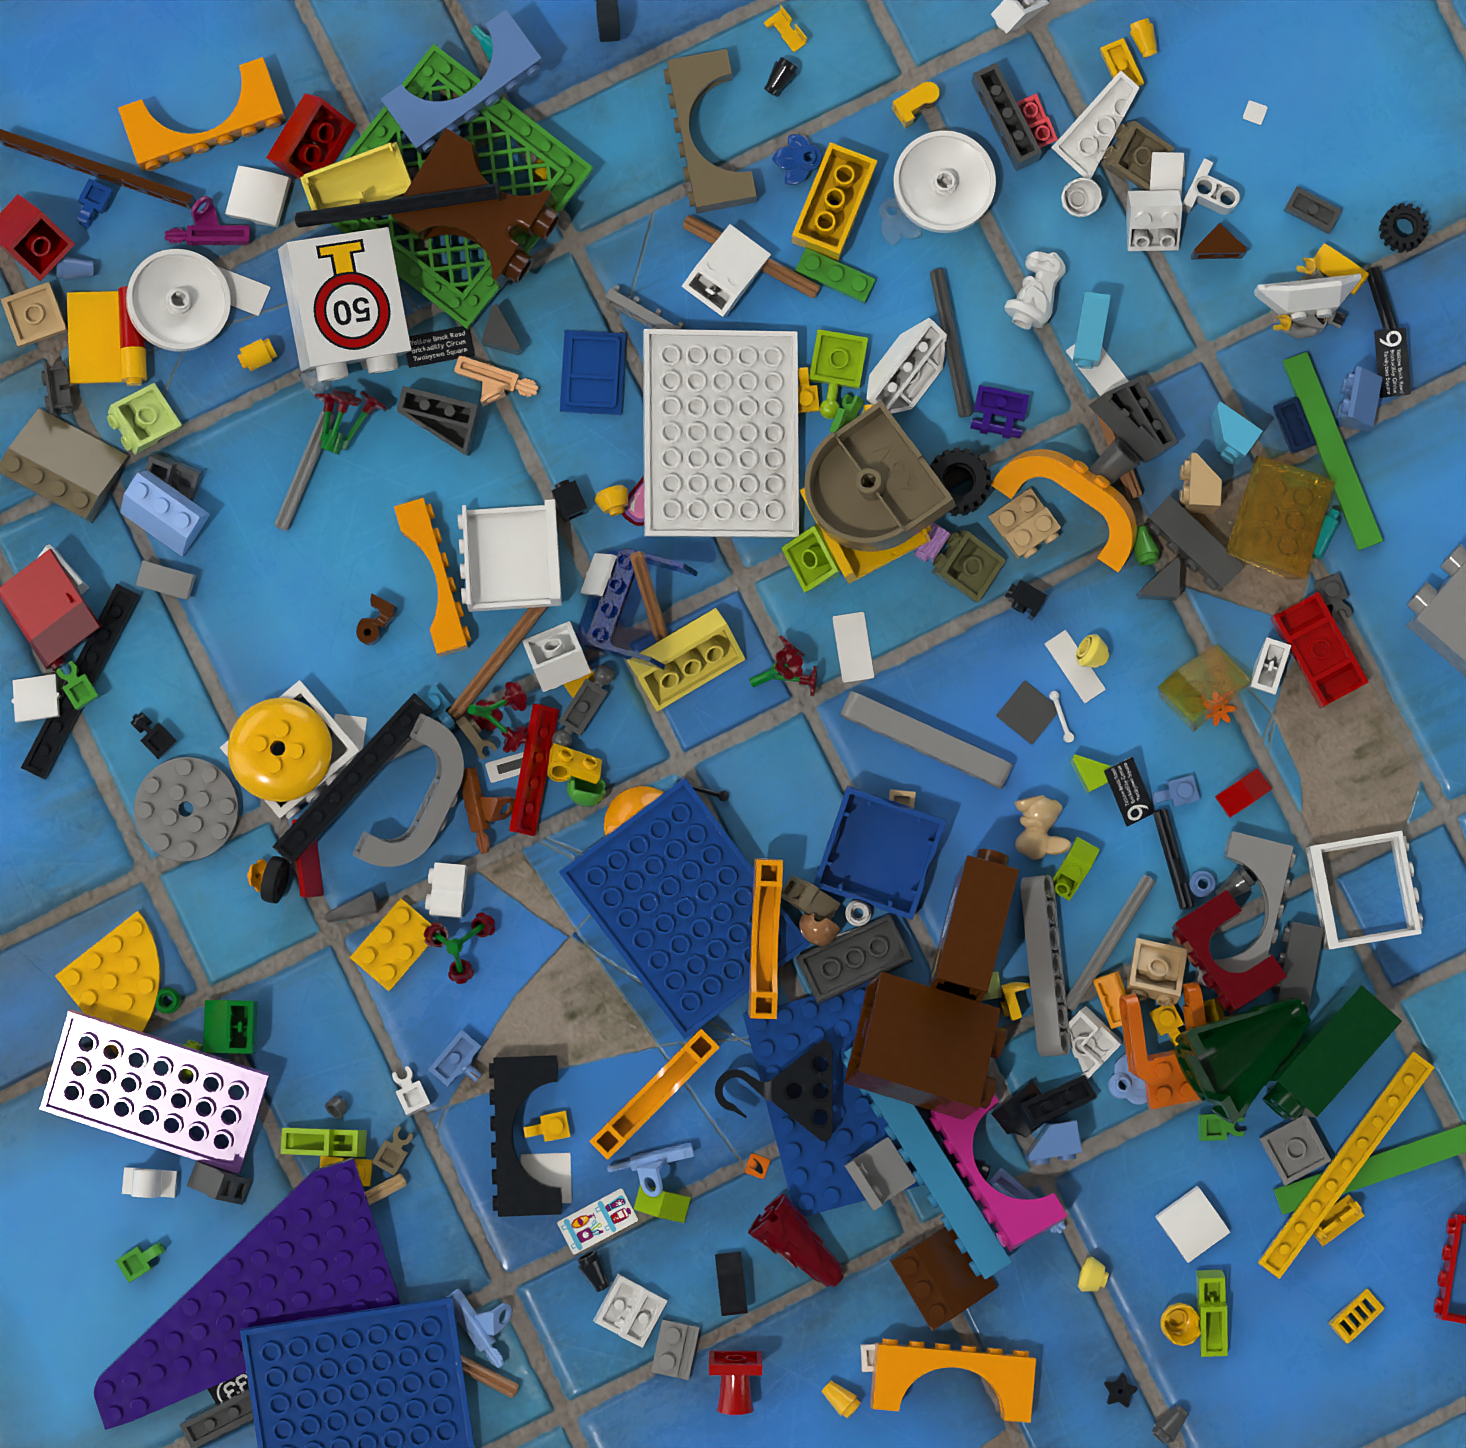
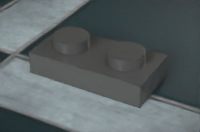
[1283,187,1342,235]

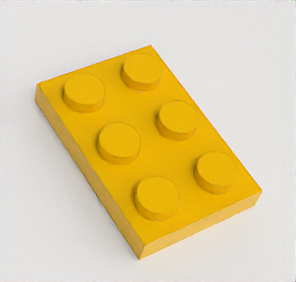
[349,898,431,992]

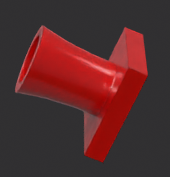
[709,1351,762,1415]

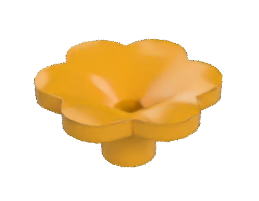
[247,859,267,892]

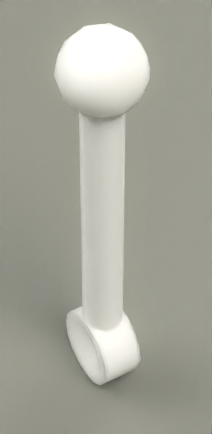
[1049,691,1074,743]

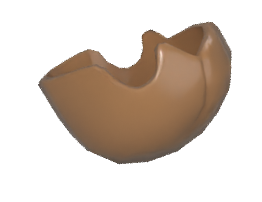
[799,913,841,946]

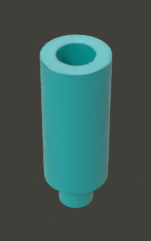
[1304,508,1340,560]

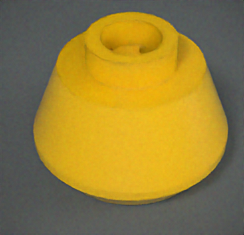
[594,485,628,516]

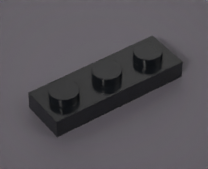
[1017,1075,1097,1130]

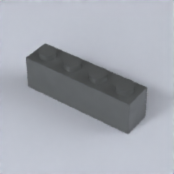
[1146,495,1245,592]
[1272,922,1324,1014]

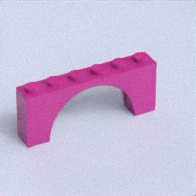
[928,1094,1068,1251]

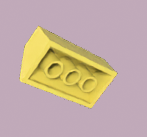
[627,608,746,712]

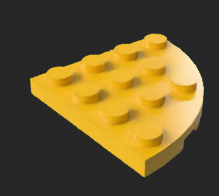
[55,911,161,1057]

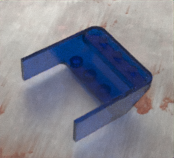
[576,549,698,670]

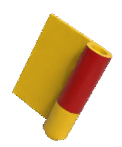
[67,286,147,386]

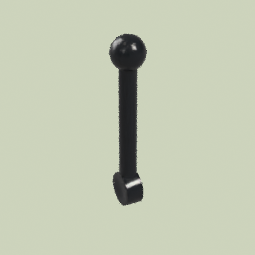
[676,779,729,801]

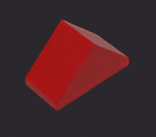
[1215,768,1272,818]

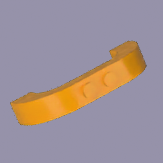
[991,449,1137,572]

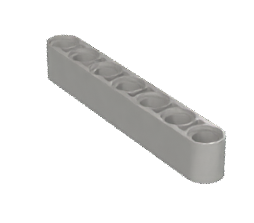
[840,691,1013,789]
[1020,875,1071,1057]

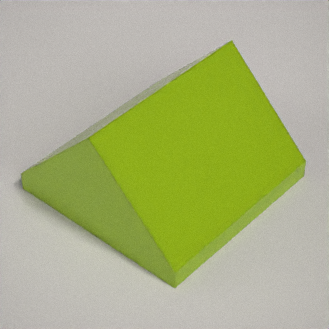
[781,525,841,593]

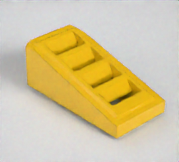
[1327,1288,1385,1344]

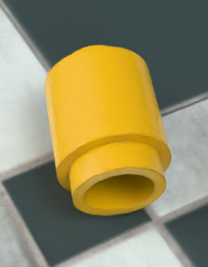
[237,338,277,372]

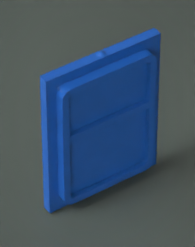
[560,330,626,415]

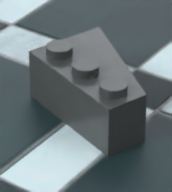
[1088,377,1179,463]

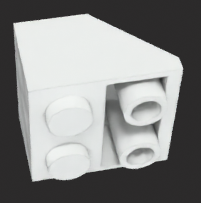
[1126,190,1182,251]

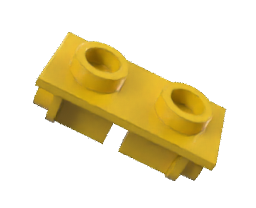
[1313,1194,1365,1247]

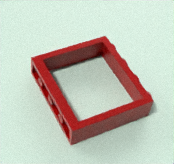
[1433,1213,1466,1324]

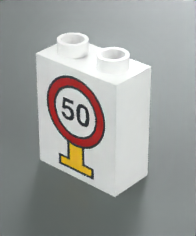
[278,227,411,382]

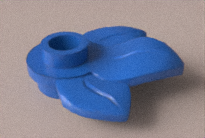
[772,134,823,185]

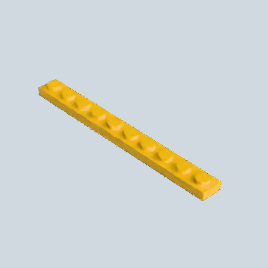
[1257,1051,1435,1279]

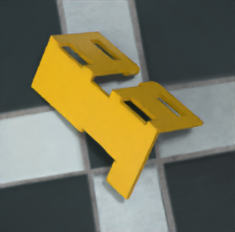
[763,5,807,52]

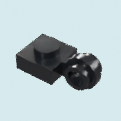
[130,711,178,759]

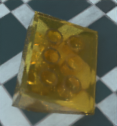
[1226,456,1335,580]

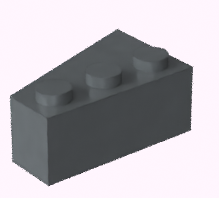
[397,386,481,456]

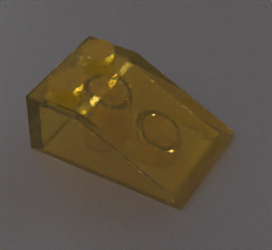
[1158,644,1251,732]

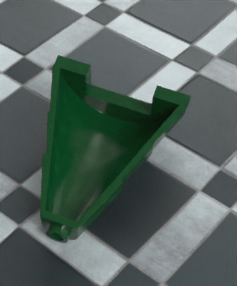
[1174,998,1311,1124]

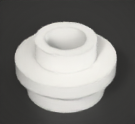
[845,900,871,926]

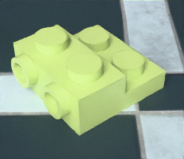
[107,383,182,455]

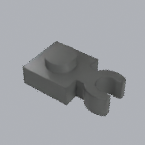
[1313,574,1352,622]

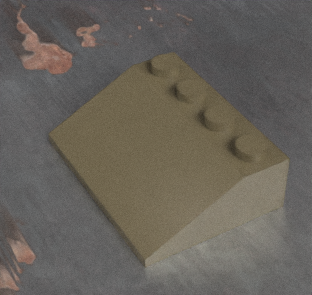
[0,408,129,524]

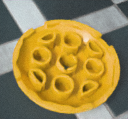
[228,698,332,802]

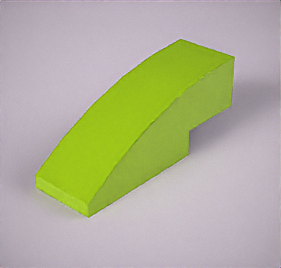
[281,1128,367,1157]
[1196,1269,1228,1357]

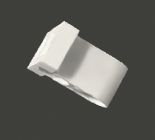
[1182,158,1240,215]
[122,1167,178,1198]

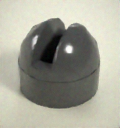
[325,1095,348,1119]

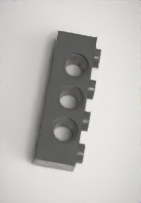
[971,62,1042,171]

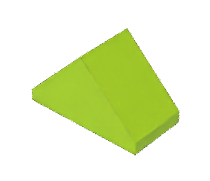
[1070,754,1112,794]
[634,1184,691,1223]

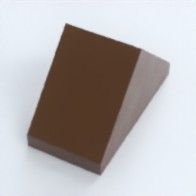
[1191,223,1246,260]

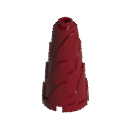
[748,1194,844,1287]

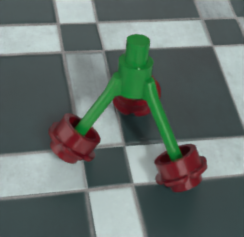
[424,912,496,984]

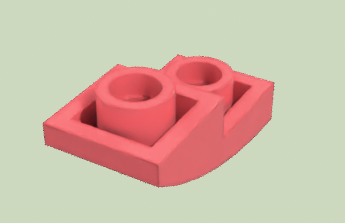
[1017,93,1058,148]

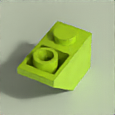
[1052,837,1100,901]

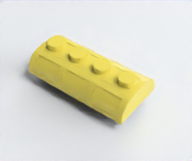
[300,142,412,226]

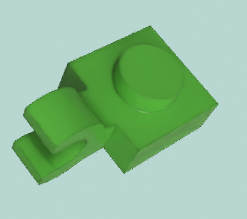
[829,394,864,433]
[115,1242,166,1283]

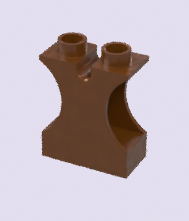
[391,128,561,289]

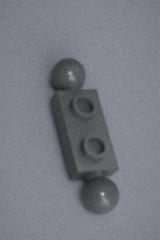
[552,665,615,748]

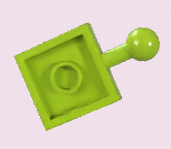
[809,329,868,419]

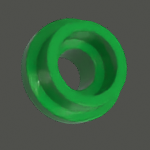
[155,988,181,1014]

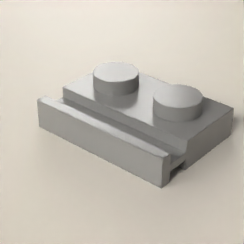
[651,1319,700,1380]

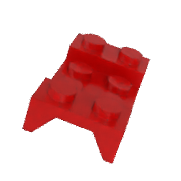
[1270,592,1369,709]

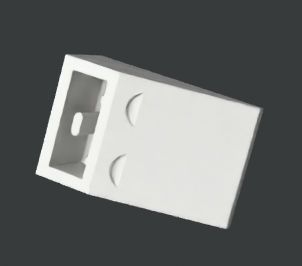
[682,224,771,317]

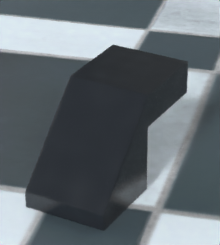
[715,1251,748,1316]

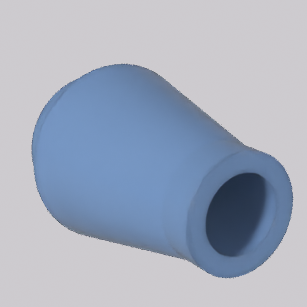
[57,256,94,281]

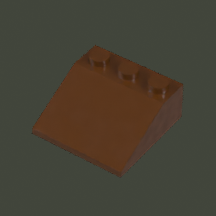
[889,1226,998,1331]

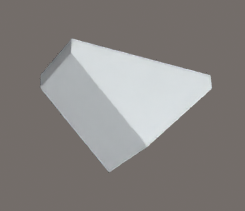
[1250,637,1291,695]

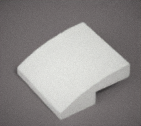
[225,166,291,227]
[1155,1186,1230,1263]
[593,1274,667,1348]

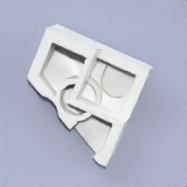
[1069,1006,1124,1080]

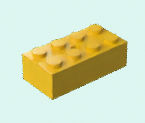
[791,142,877,261]

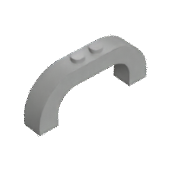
[352,713,464,867]

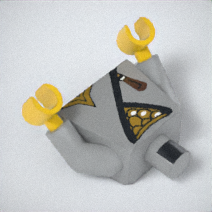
[1273,257,1346,339]

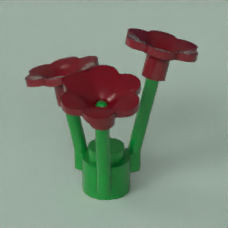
[314,390,387,455]

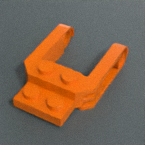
[1119,981,1206,1109]

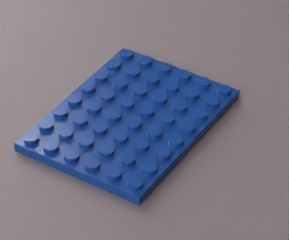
[559,777,810,1039]
[743,982,941,1217]
[240,1296,475,1448]

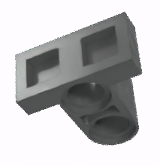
[187,1160,252,1205]

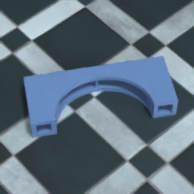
[381,9,544,154]

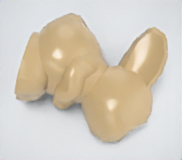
[1014,795,1071,860]

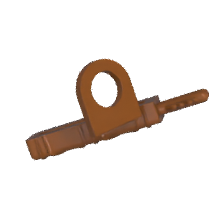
[461,767,515,854]

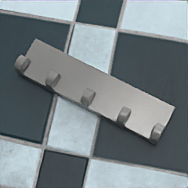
[605,285,684,330]

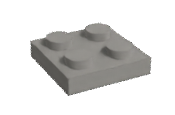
[1258,1116,1331,1185]

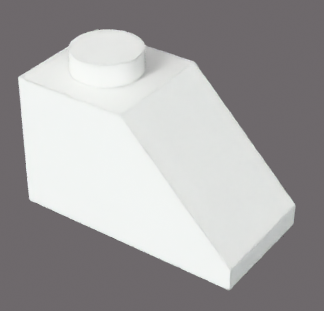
[990,0,1049,34]

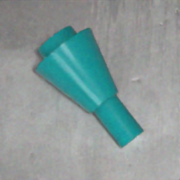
[470,25,493,64]

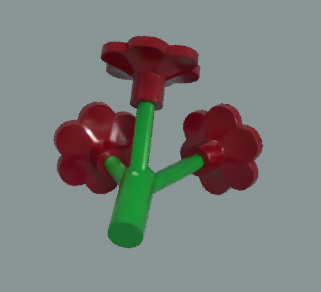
[749,635,818,696]
[468,682,528,753]

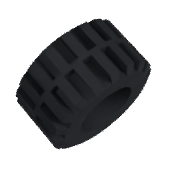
[930,447,991,516]

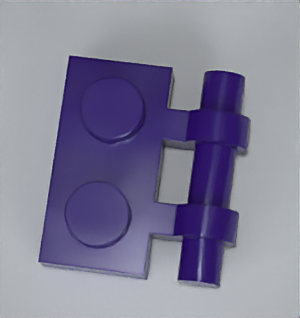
[970,385,1029,439]

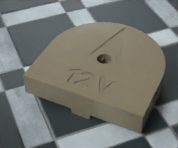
[805,401,956,552]

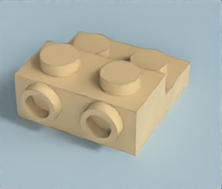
[988,488,1061,560]
[1126,938,1187,1006]

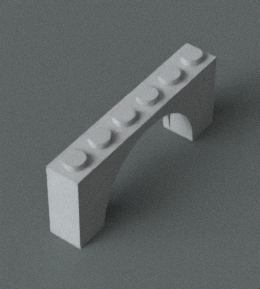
[1194,831,1296,999]

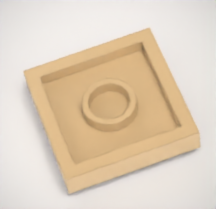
[1,282,68,348]

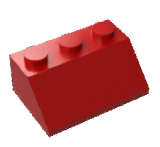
[266,93,356,181]

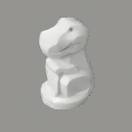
[1004,251,1066,329]

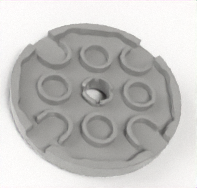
[134,757,239,862]

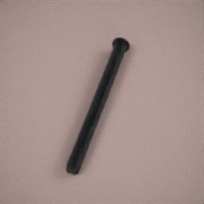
[295,180,501,228]

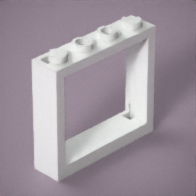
[220,680,360,820]
[1305,831,1423,950]

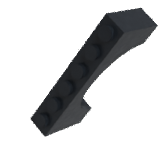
[489,1055,563,1217]

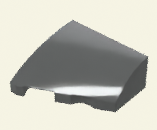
[145,453,203,502]

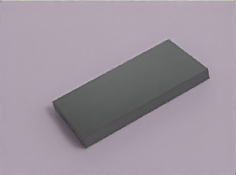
[796,914,913,1005]

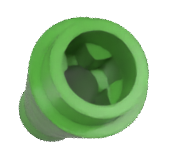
[1134,526,1160,566]

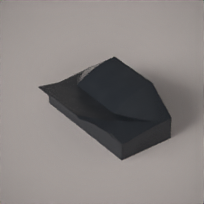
[990,1081,1043,1138]

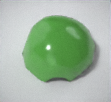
[566,776,606,807]

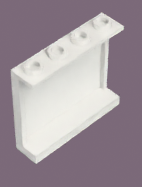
[458,499,562,612]

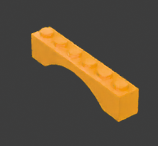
[394,498,471,657]
[748,858,783,1019]
[589,1029,720,1160]

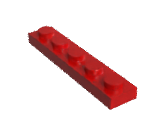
[509,704,559,837]

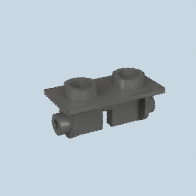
[41,362,73,417]

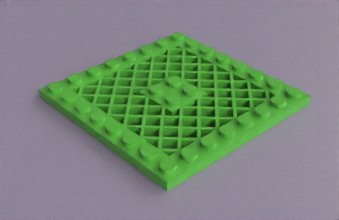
[307,44,594,330]

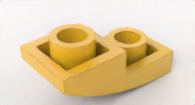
[1313,243,1369,295]

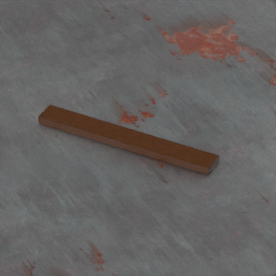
[0,129,196,210]

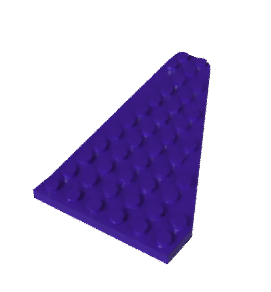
[94,1157,401,1430]

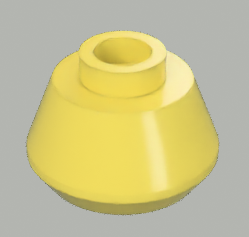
[1076,634,1109,668]
[1077,1257,1109,1292]

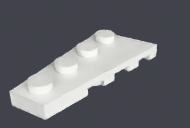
[1051,70,1140,179]

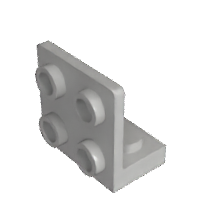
[844,1137,916,1211]

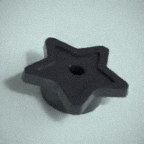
[1104,1373,1138,1408]

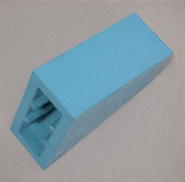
[1072,291,1111,369]

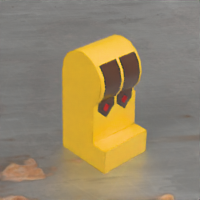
[891,82,939,129]

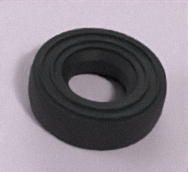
[260,856,290,904]

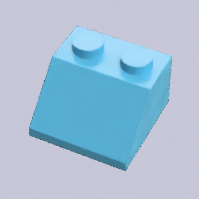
[1210,401,1263,465]

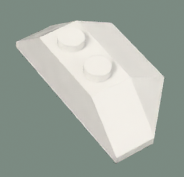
[1254,274,1361,321]
[866,318,947,413]

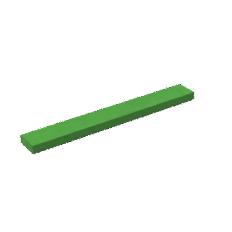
[1282,352,1383,551]
[1273,1124,1466,1215]

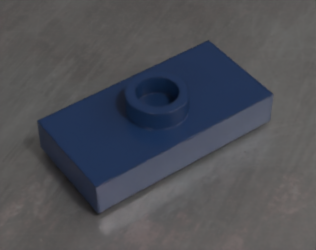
[1273,397,1317,455]

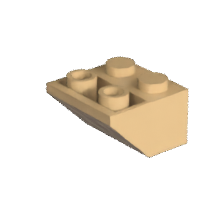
[1178,453,1222,514]

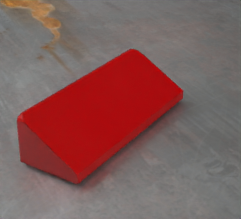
[291,819,324,899]

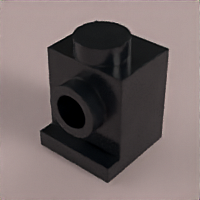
[1005,579,1047,621]

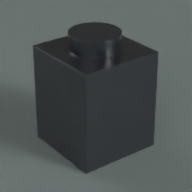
[551,480,588,522]

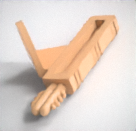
[454,356,539,407]

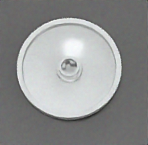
[893,131,996,233]
[126,249,231,352]

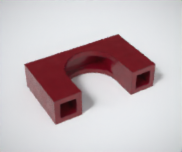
[1172,889,1287,1015]

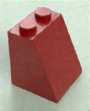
[0,194,75,282]

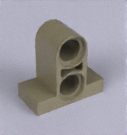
[781,875,841,922]

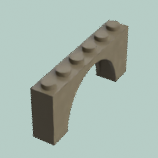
[663,49,757,214]

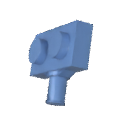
[428,1030,482,1087]

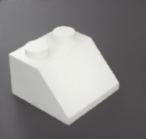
[522,621,591,692]

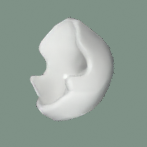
[1061,178,1102,218]

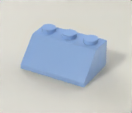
[120,470,210,557]

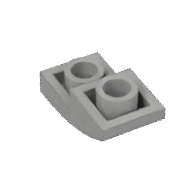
[136,561,196,600]

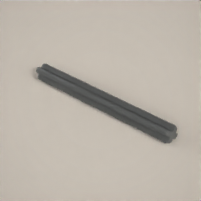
[930,268,973,418]

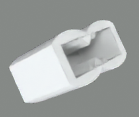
[425,862,468,919]

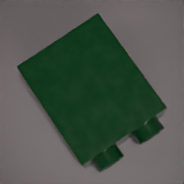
[1262,985,1402,1121]

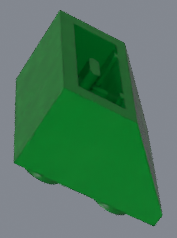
[203,1000,258,1054]

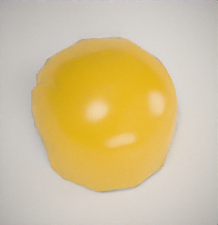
[1160,1302,1201,1346]

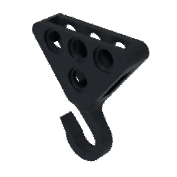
[715,1040,832,1141]

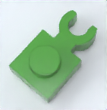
[57,661,100,711]
[1198,1113,1244,1141]

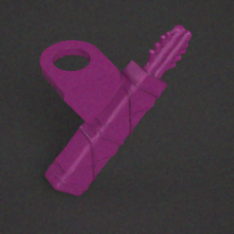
[164,196,251,246]

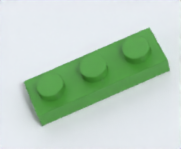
[795,248,875,304]

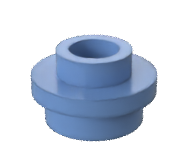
[1189,871,1215,897]

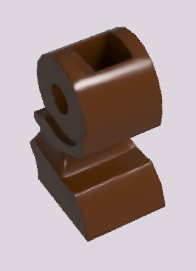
[356,594,397,645]

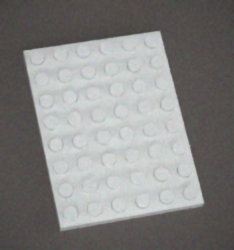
[643,329,799,538]

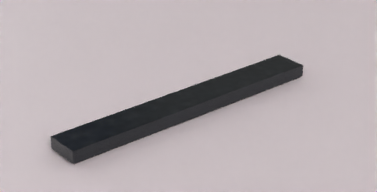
[21,583,141,780]
[272,693,433,865]

